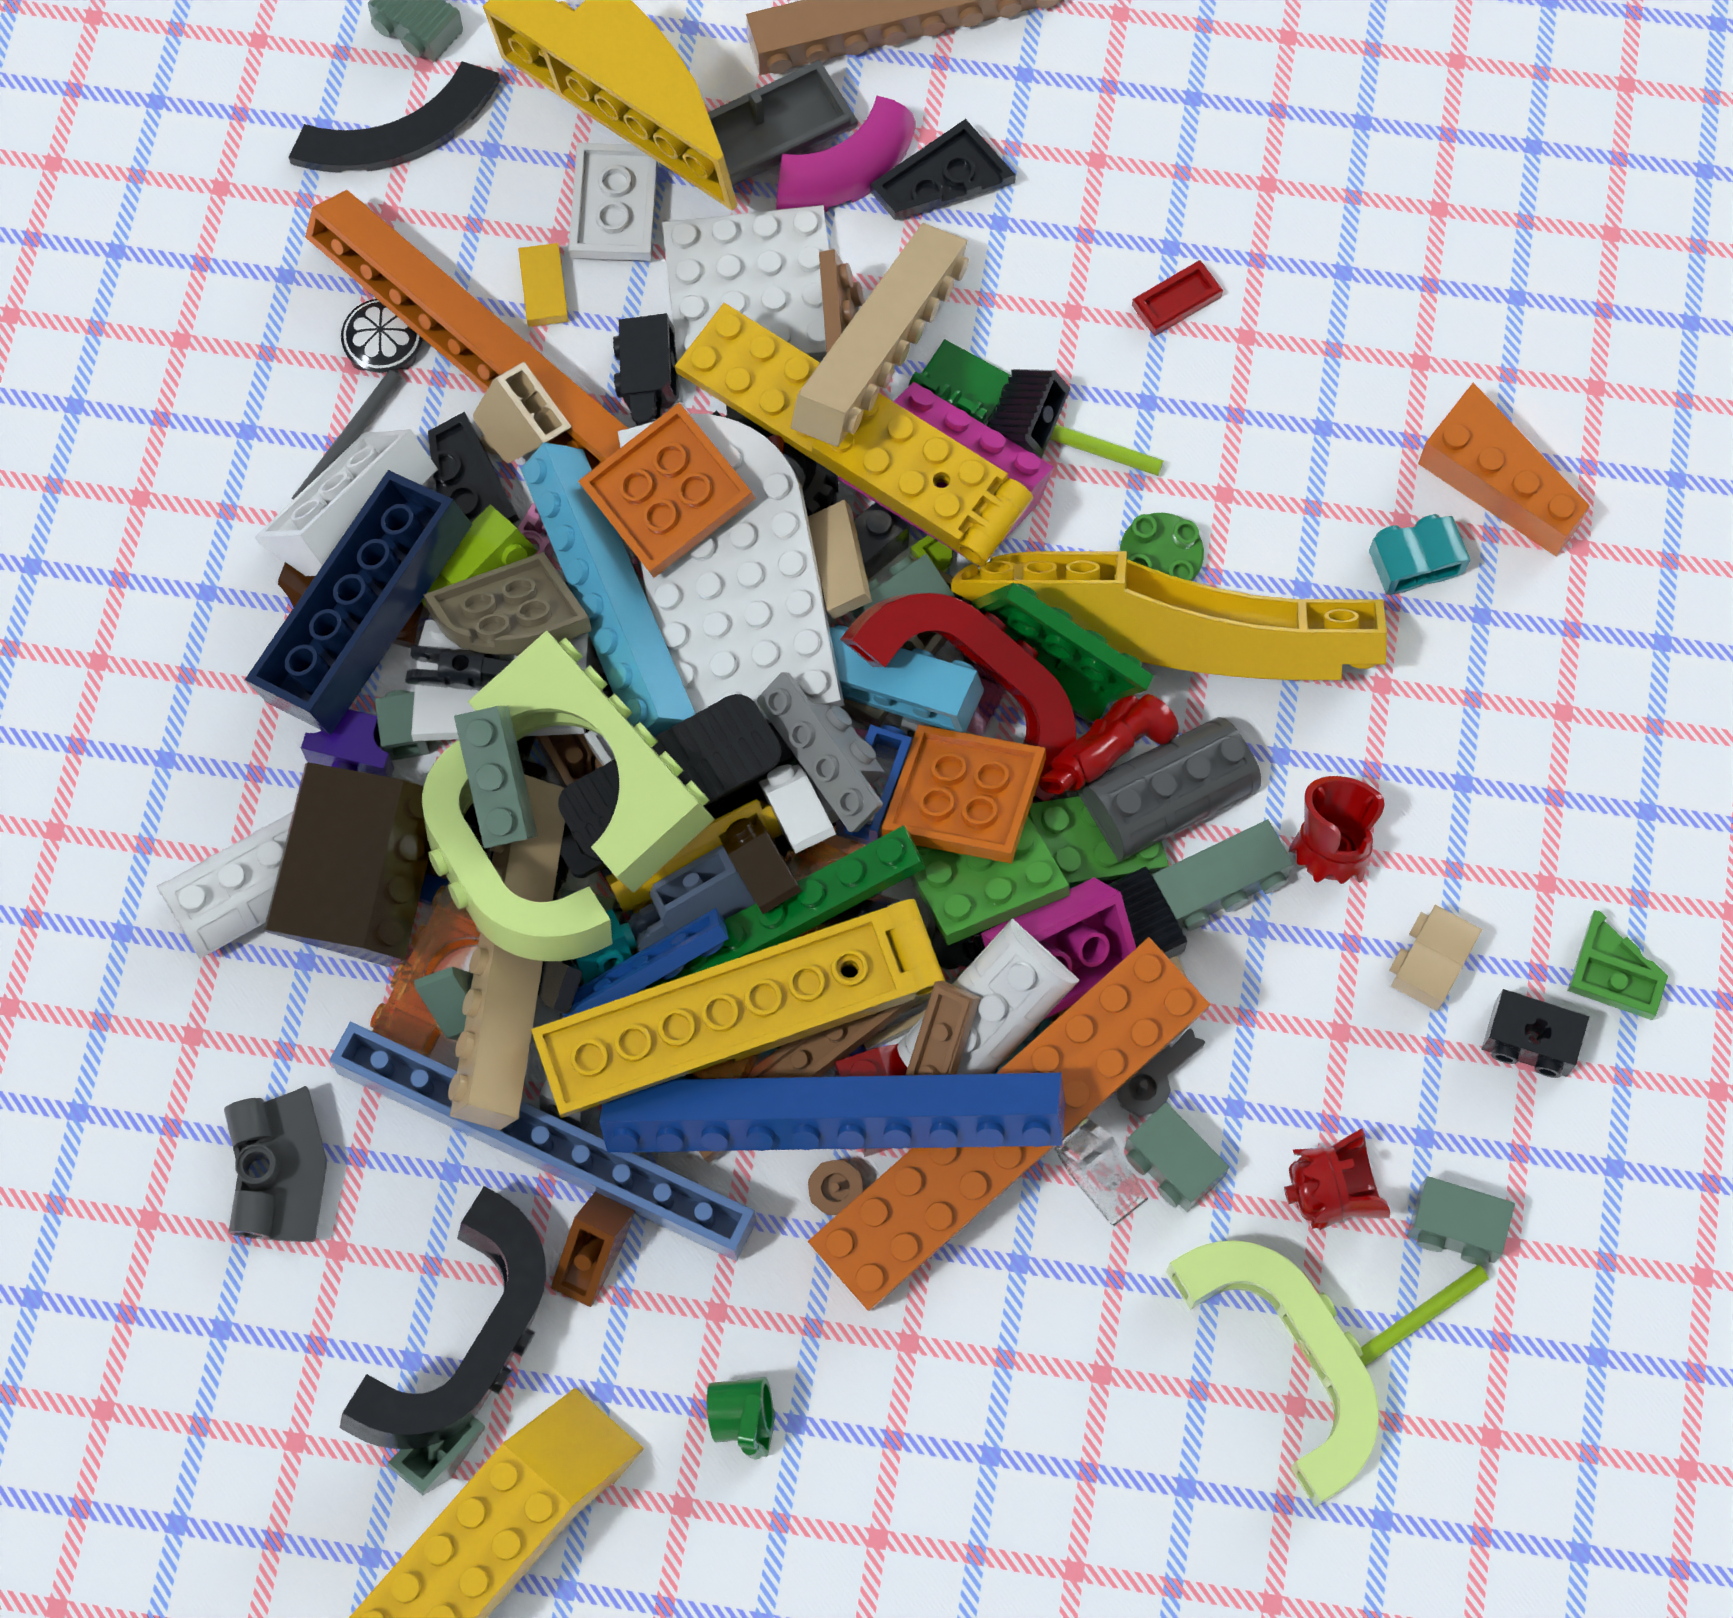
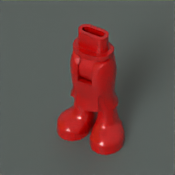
[1039,694,1179,794]

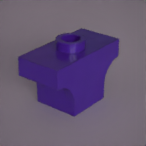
[301,709,395,777]

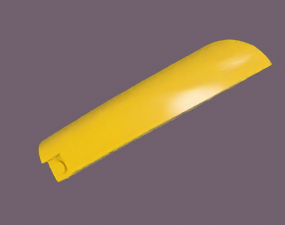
[951,551,1387,680]

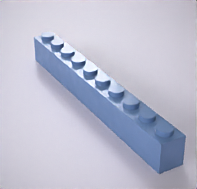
[329,1021,757,1262]

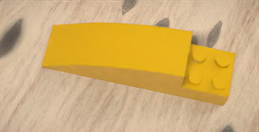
[483,0,738,211]

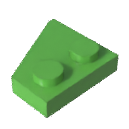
[1567,910,1668,1020]

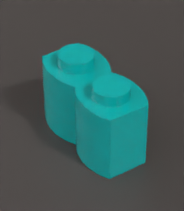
[1369,514,1470,595]

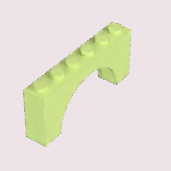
[468,630,715,893]

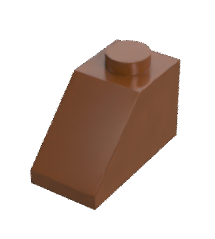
[550,1192,635,1307]

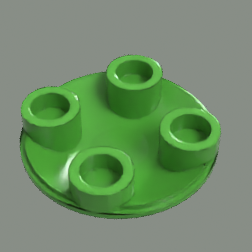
[1120,512,1204,581]

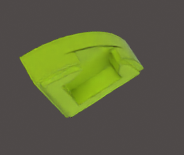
[910,535,953,573]

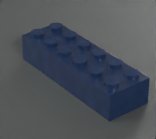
[245,470,473,735]

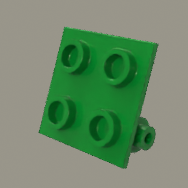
[908,339,1011,425]

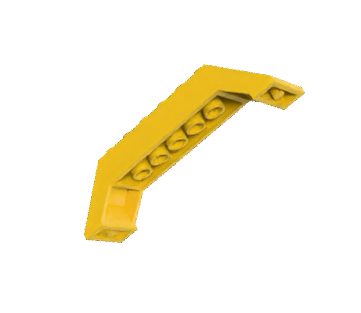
[349,1388,644,1618]

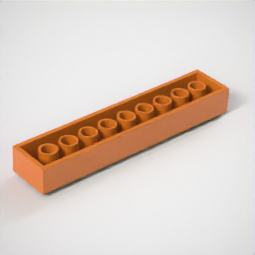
[807,937,1211,1311]

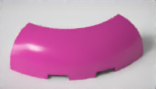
[776,95,916,212]

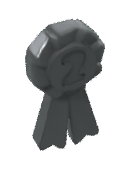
[1116,1028,1205,1117]

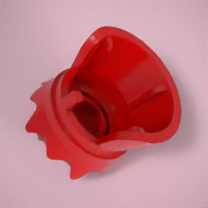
[1289,776,1385,884]
[1284,1128,1390,1230]

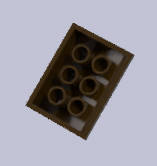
[263,762,431,967]

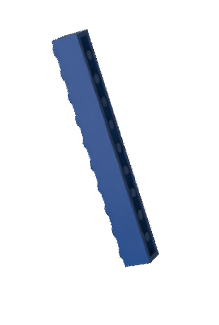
[599,1073,1066,1153]

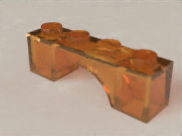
[370,881,480,1058]

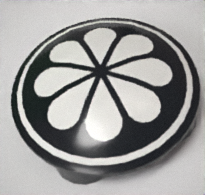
[341,299,423,373]

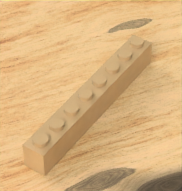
[791,223,969,447]
[448,774,565,1130]

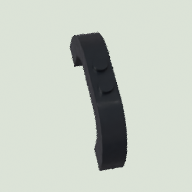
[339,1186,546,1449]

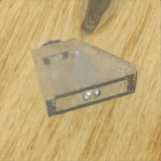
[1054,1117,1148,1227]

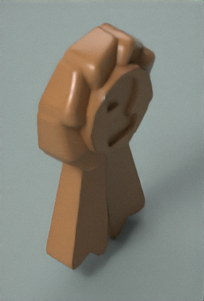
[808,1160,863,1215]

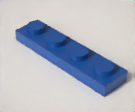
[563,908,729,1018]

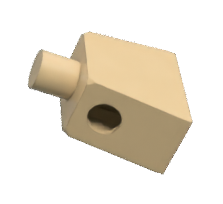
[473,362,572,463]

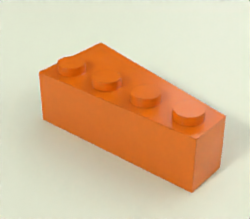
[1418,382,1590,557]

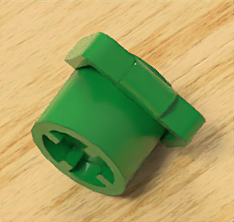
[707,1377,776,1460]

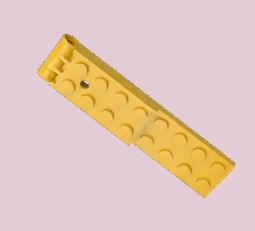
[675,303,1033,566]
[531,899,945,1118]

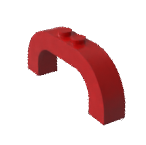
[840,593,1076,803]

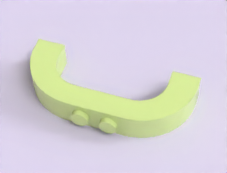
[422,740,613,961]
[1166,1240,1379,1508]

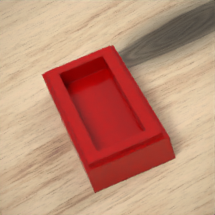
[1132,260,1223,336]

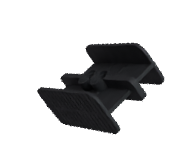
[558,694,795,890]

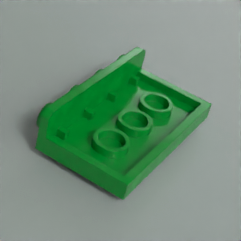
[971,583,1154,723]

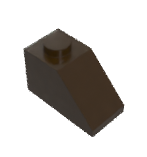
[718,813,802,914]

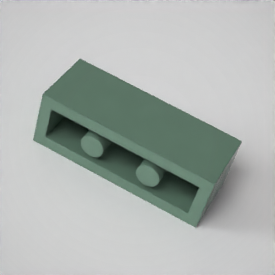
[454,706,538,849]
[1152,819,1293,931]

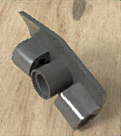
[224,1086,327,1242]

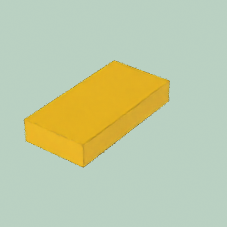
[518,243,569,327]

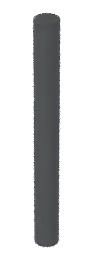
[292,370,402,500]

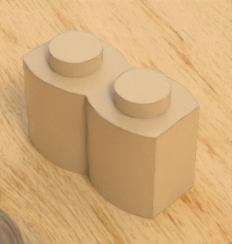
[1389,904,1483,1012]

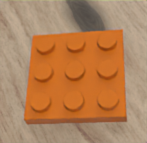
[578,402,756,578]
[881,724,1046,864]

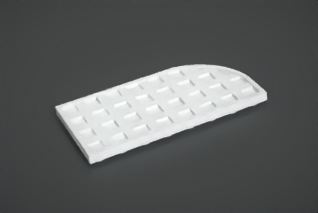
[618,413,845,723]

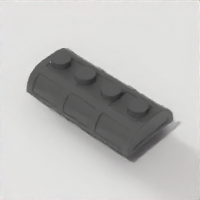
[708,60,858,186]
[1076,717,1261,862]

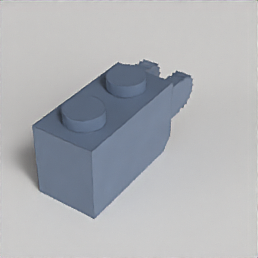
[628,845,756,951]

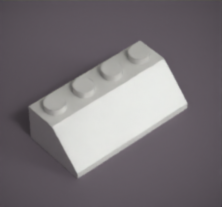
[255,429,438,576]

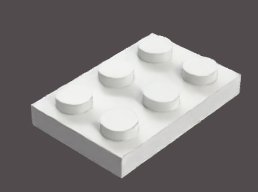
[569,142,658,261]

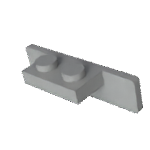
[757,672,884,832]

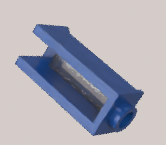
[836,724,912,845]

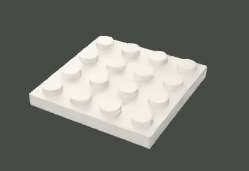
[662,205,829,362]

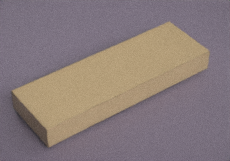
[808,499,872,619]

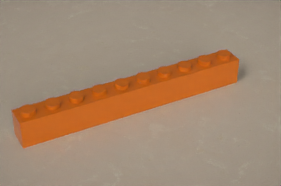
[305,189,628,470]

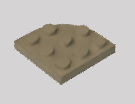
[423,552,592,656]

